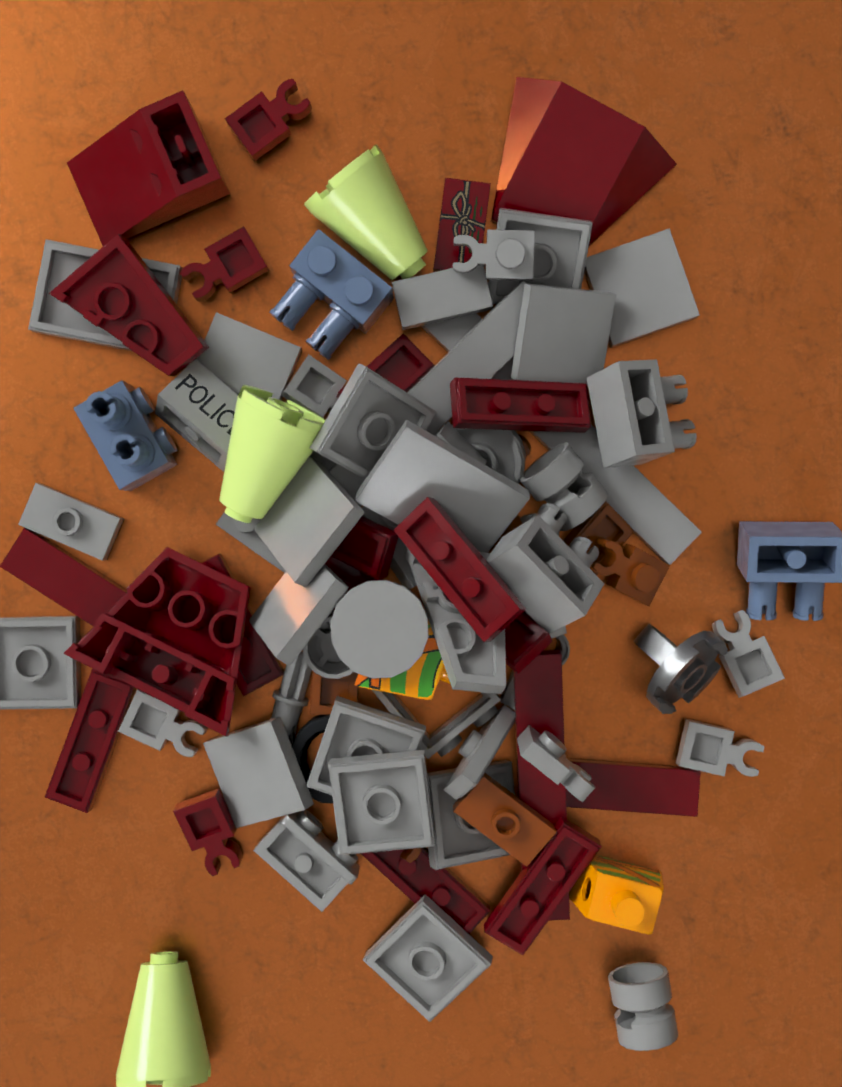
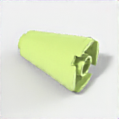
[304,144,428,280]
[219,385,325,523]
[116,951,211,1087]

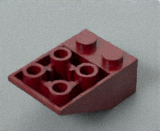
[67,90,230,246]

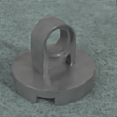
[634,624,728,714]

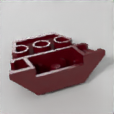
[491,77,677,248]
[63,547,251,737]

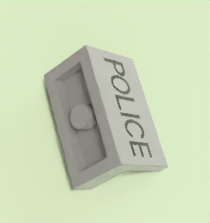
[155,359,238,472]

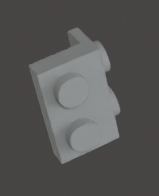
[253,810,360,912]

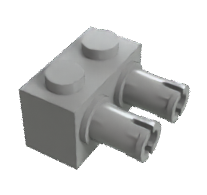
[587,359,697,468]
[486,503,604,633]

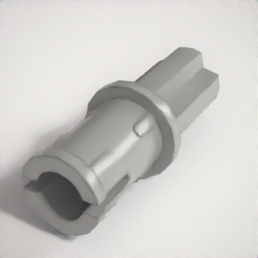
[271,652,312,744]

